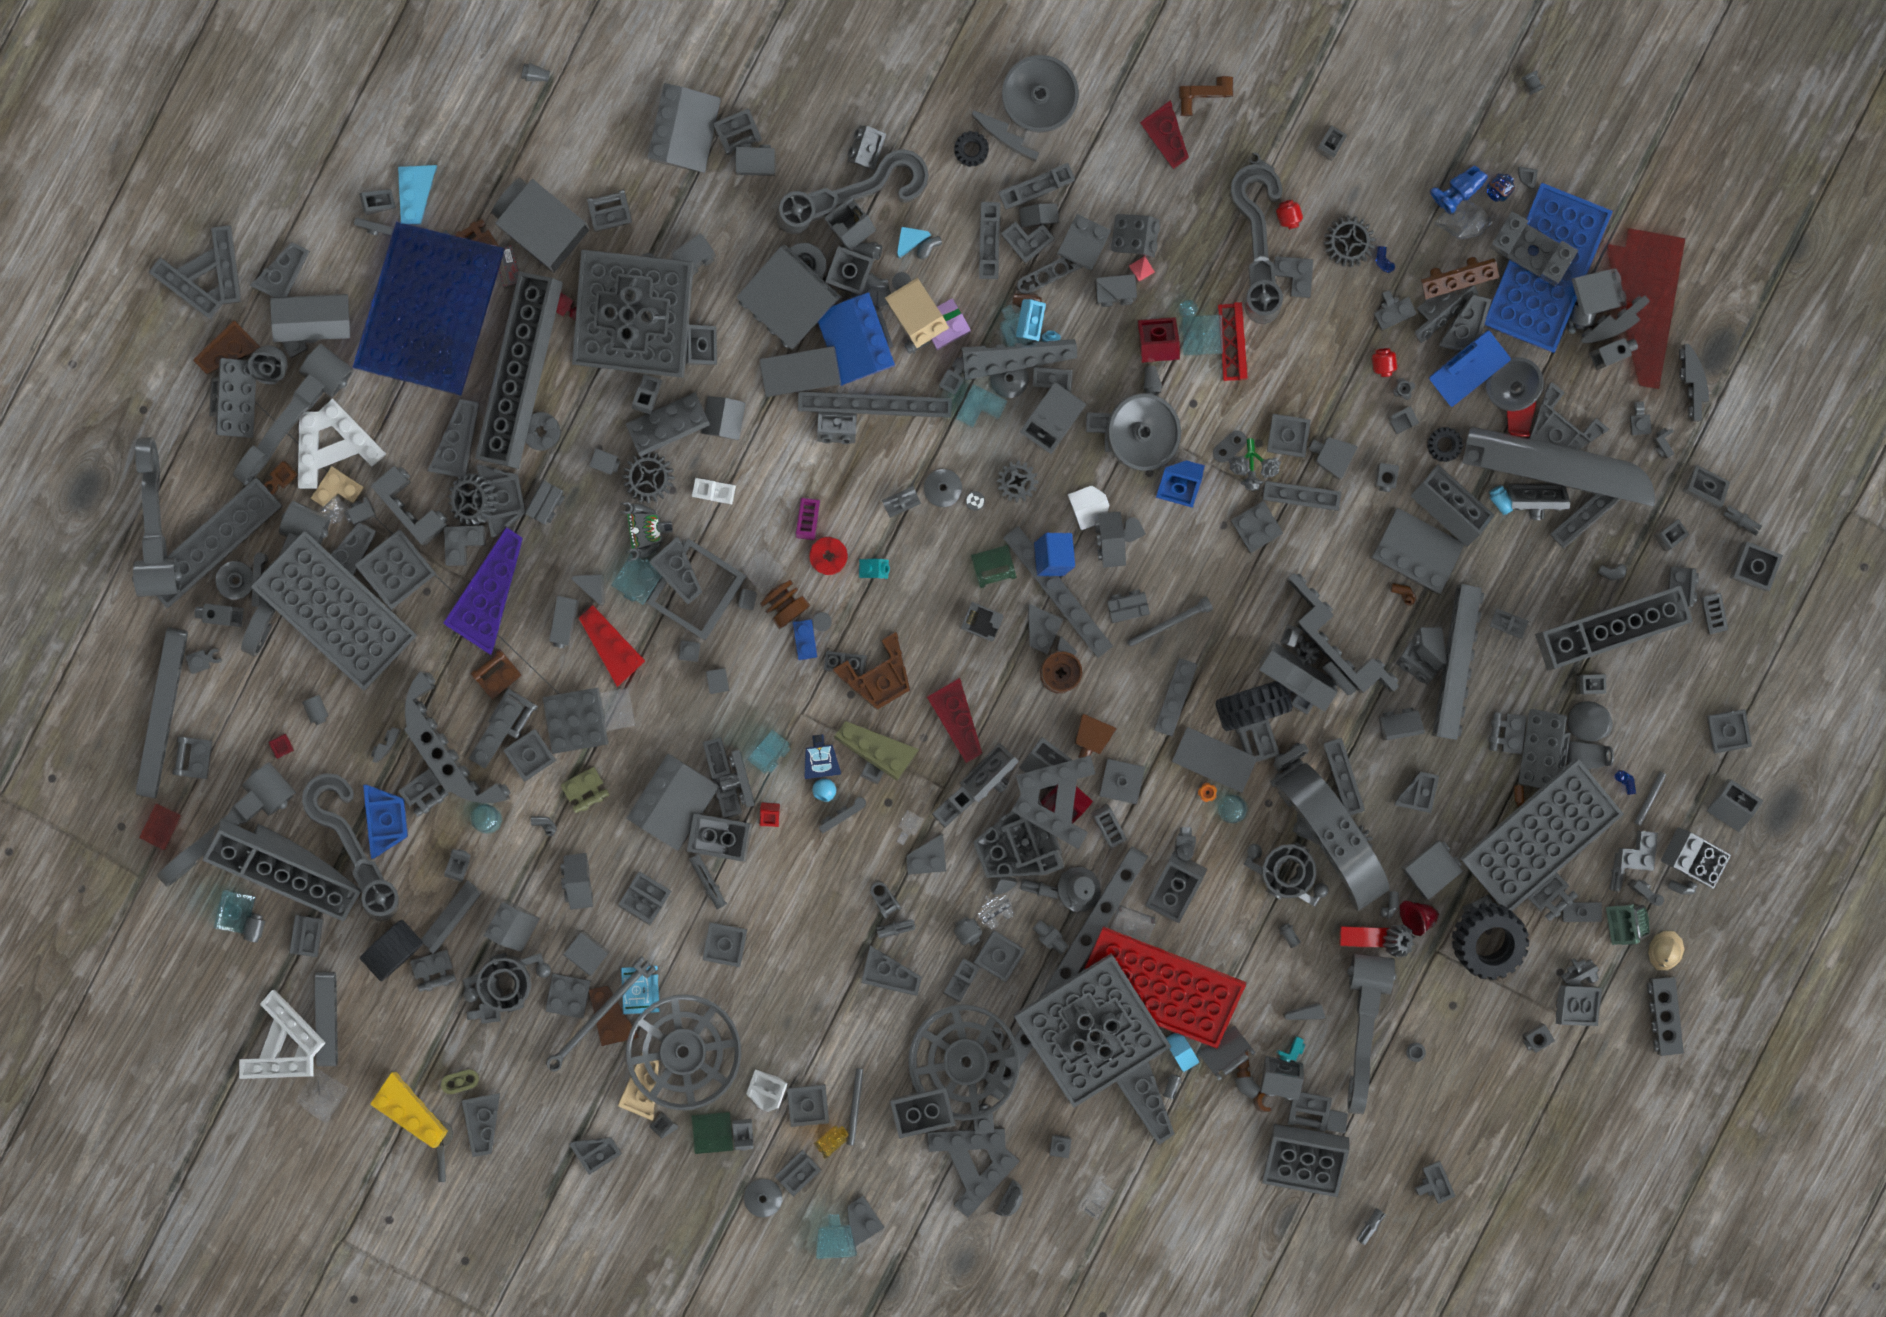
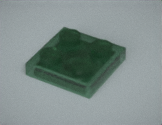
[692,1112,734,1154]

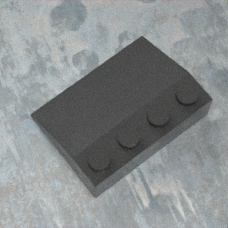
[647,83,721,173]
[1370,508,1465,594]
[626,754,720,851]
[1262,1124,1350,1197]

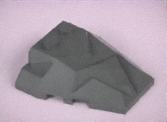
[973,799,1064,878]

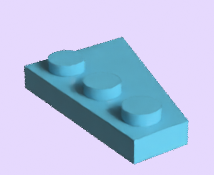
[398,165,437,225]

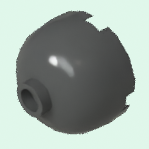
[248,345,288,384]

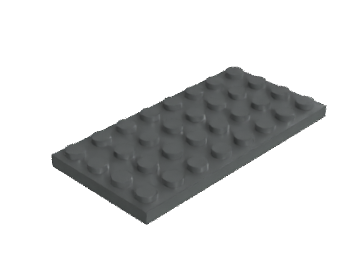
[251,530,417,691]
[1460,758,1624,911]

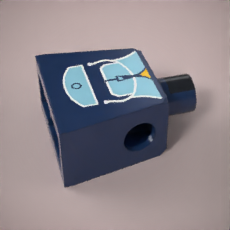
[804,734,841,779]

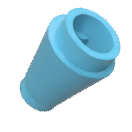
[1489,485,1513,515]

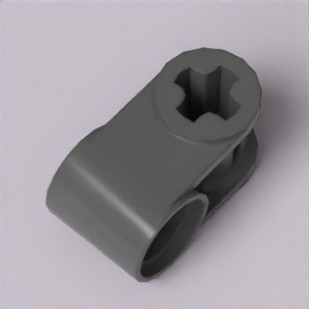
[870,881,902,919]

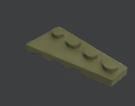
[834,721,919,781]

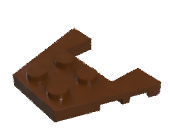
[832,632,910,710]

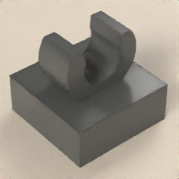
[1280,625,1306,647]

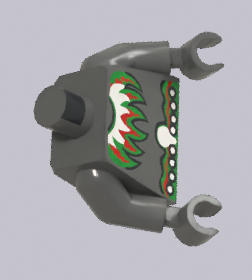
[620,502,673,562]

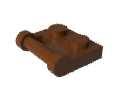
[470,649,522,700]

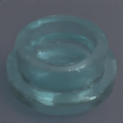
[1179,300,1198,317]

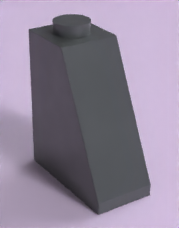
[549,596,579,649]

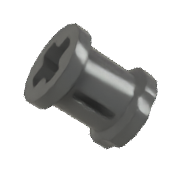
[1521,70,1545,95]

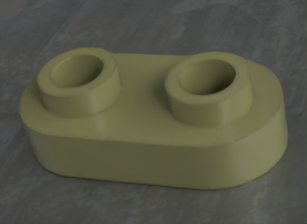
[441,1069,479,1094]

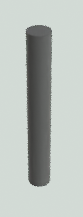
[1634,772,1667,826]

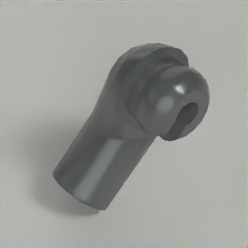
[1668,880,1698,895]

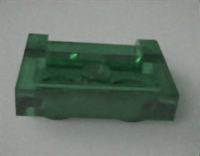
[971,545,1017,588]

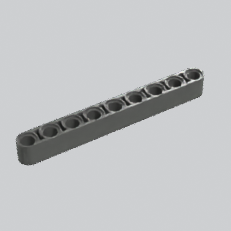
[136,627,188,799]

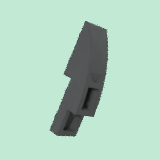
[1581,295,1651,344]
[1679,344,1709,422]

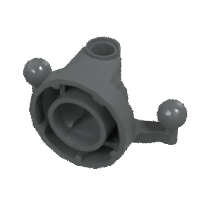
[1243,842,1329,907]
[462,952,551,1013]

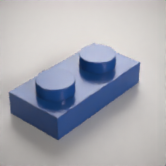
[793,619,818,660]

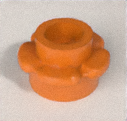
[1198,783,1217,802]

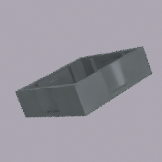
[1259,641,1338,712]

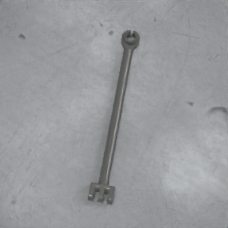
[546,956,656,1071]

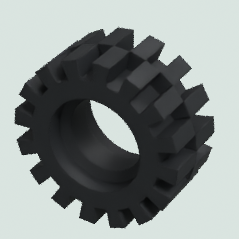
[954,131,989,167]
[1427,427,1463,462]

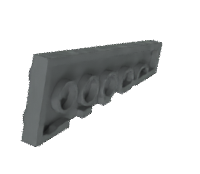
[961,339,1077,380]

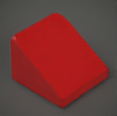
[760,802,780,827]

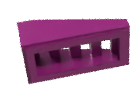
[796,498,820,540]

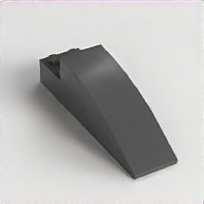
[1535,586,1693,671]
[202,819,361,922]

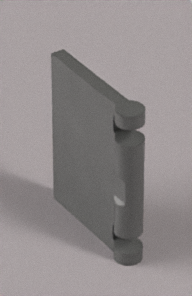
[1198,1026,1256,1081]

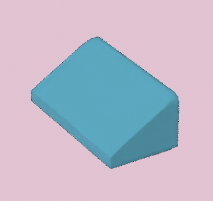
[1016,299,1046,341]

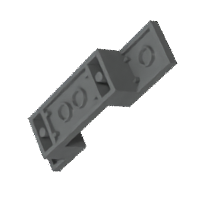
[1286,573,1399,693]

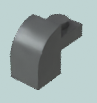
[632,374,662,415]
[932,786,975,828]

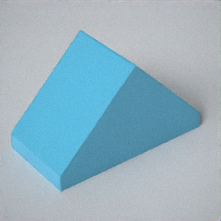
[897,227,931,259]
[1166,1032,1200,1072]

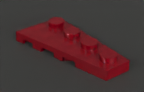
[927,678,982,763]

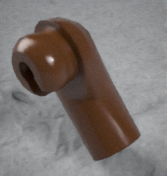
[1391,583,1416,606]

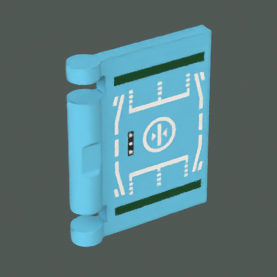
[621,966,660,1014]

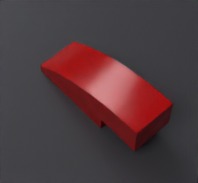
[1339,926,1390,947]

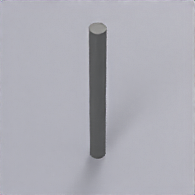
[847,1068,864,1146]

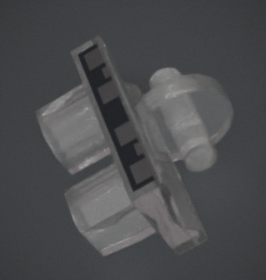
[977,895,1014,930]

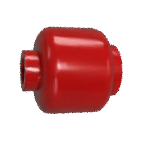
[1276,200,1303,230]
[1371,348,1398,377]

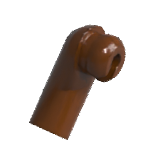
[1514,786,1524,808]

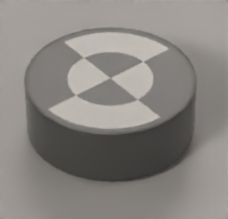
[966,491,985,511]

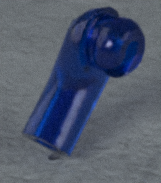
[1376,246,1395,273]
[1615,770,1636,795]

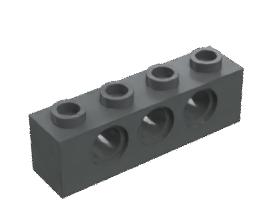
[1647,976,1684,1056]

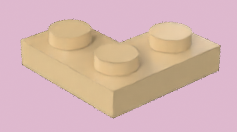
[311,466,365,509]

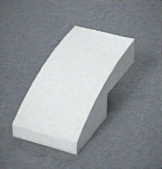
[692,478,736,504]

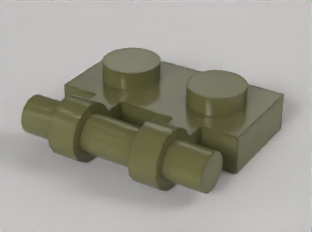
[561,766,610,813]

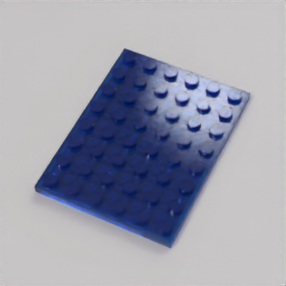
[352,222,505,396]

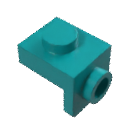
[859,559,890,579]
[1276,1036,1306,1063]

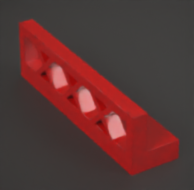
[1218,302,1248,381]

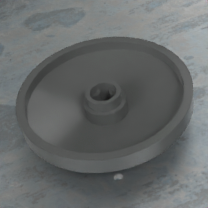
[1002,55,1079,133]
[1106,394,1181,471]

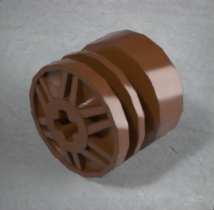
[760,580,811,630]
[1040,652,1082,694]

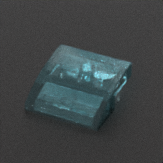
[1182,315,1223,356]

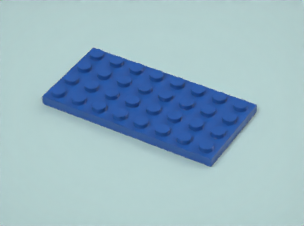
[1484,183,1613,353]

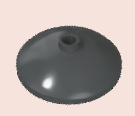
[1486,357,1544,411]

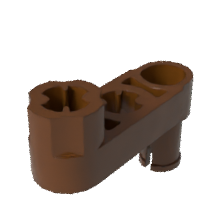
[1179,76,1233,116]

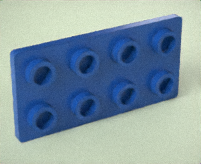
[1429,330,1511,407]

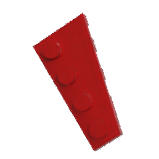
[579,605,645,687]

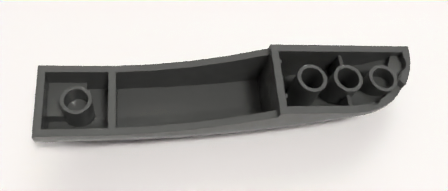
[1463,426,1655,507]

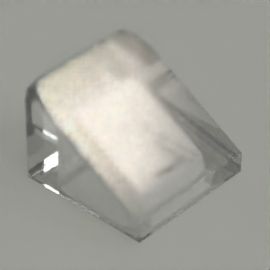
[320,496,349,524]

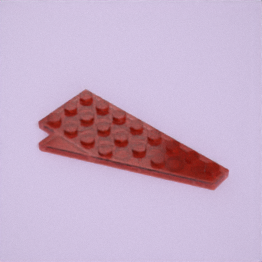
[1607,228,1686,389]

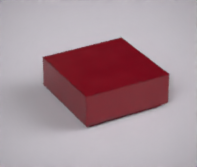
[268,733,295,759]

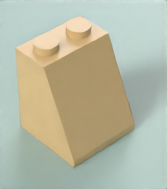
[885,278,949,348]

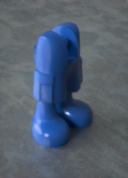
[1430,165,1488,215]

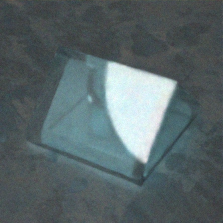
[213,889,256,933]

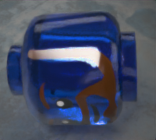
[1487,173,1515,202]

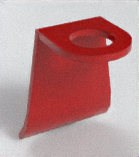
[1507,401,1536,437]

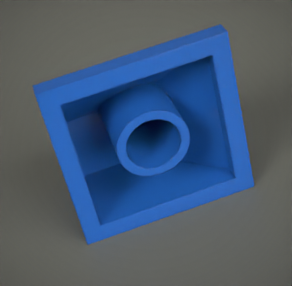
[1156,460,1205,508]

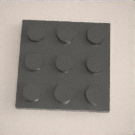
[355,529,436,610]
[543,687,609,754]

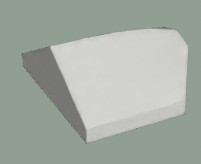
[1068,486,1109,530]
[746,1070,788,1112]

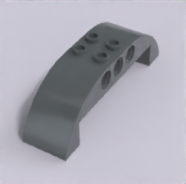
[1274,763,1389,911]

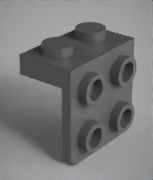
[1111,214,1160,258]

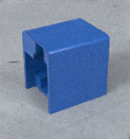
[1034,533,1075,576]

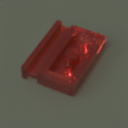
[139,803,182,850]

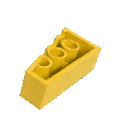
[370,1072,448,1148]

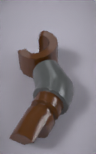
[1235,1051,1272,1113]

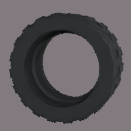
[360,920,423,982]

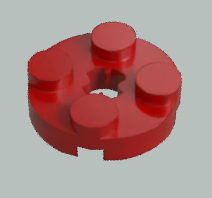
[809,537,848,575]

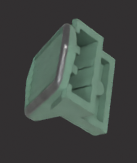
[1606,904,1650,945]

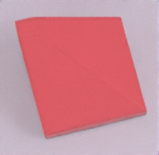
[1129,256,1155,282]

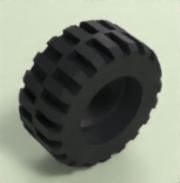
[1215,681,1293,731]
[1452,903,1529,980]

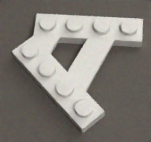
[298,399,386,489]
[239,990,325,1079]

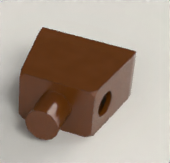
[1075,714,1116,758]

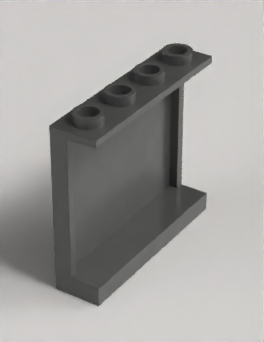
[737,245,841,349]

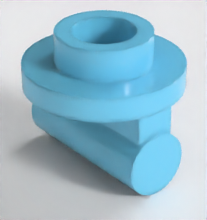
[1041,331,1061,342]

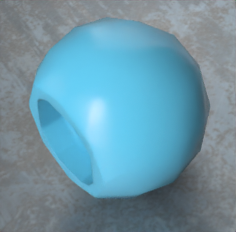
[812,778,836,802]

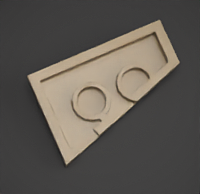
[618,1052,659,1121]

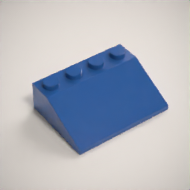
[818,292,895,386]

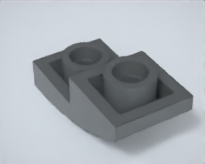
[824,651,867,674]
[371,727,401,763]

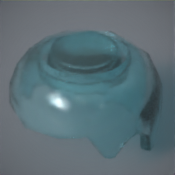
[1218,795,1248,823]
[471,804,502,834]

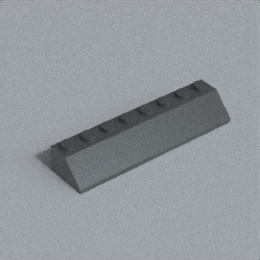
[1432,584,1484,740]

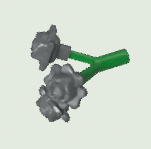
[1229,438,1281,491]

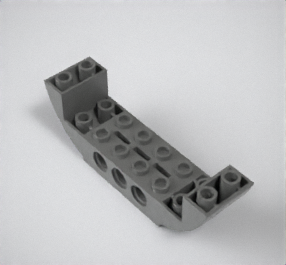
[404,671,511,803]

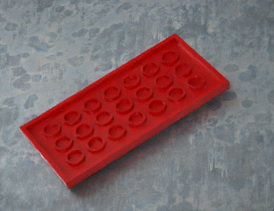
[1084,926,1246,1048]

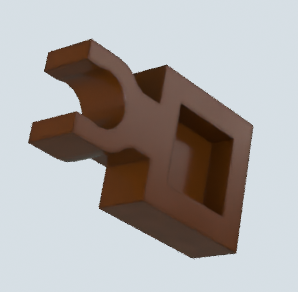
[264,461,298,495]

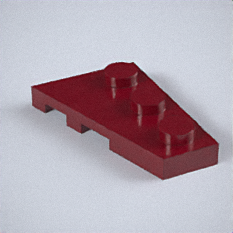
[1139,100,1189,170]

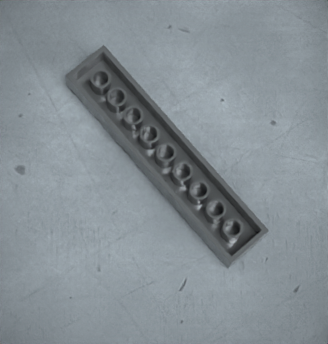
[475,271,563,469]

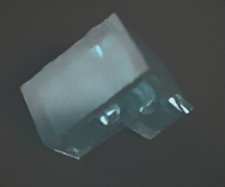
[956,384,1008,428]
[747,729,791,774]

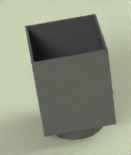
[491,178,590,273]

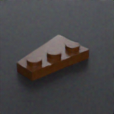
[193,320,260,374]
[589,985,639,1046]

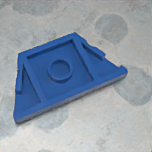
[363,785,408,859]

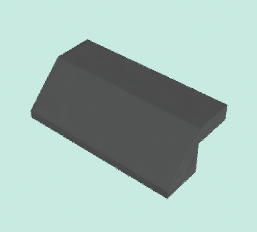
[270,294,351,342]

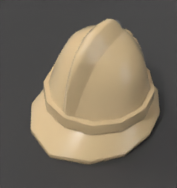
[1648,931,1684,970]

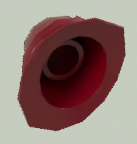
[1399,901,1439,936]

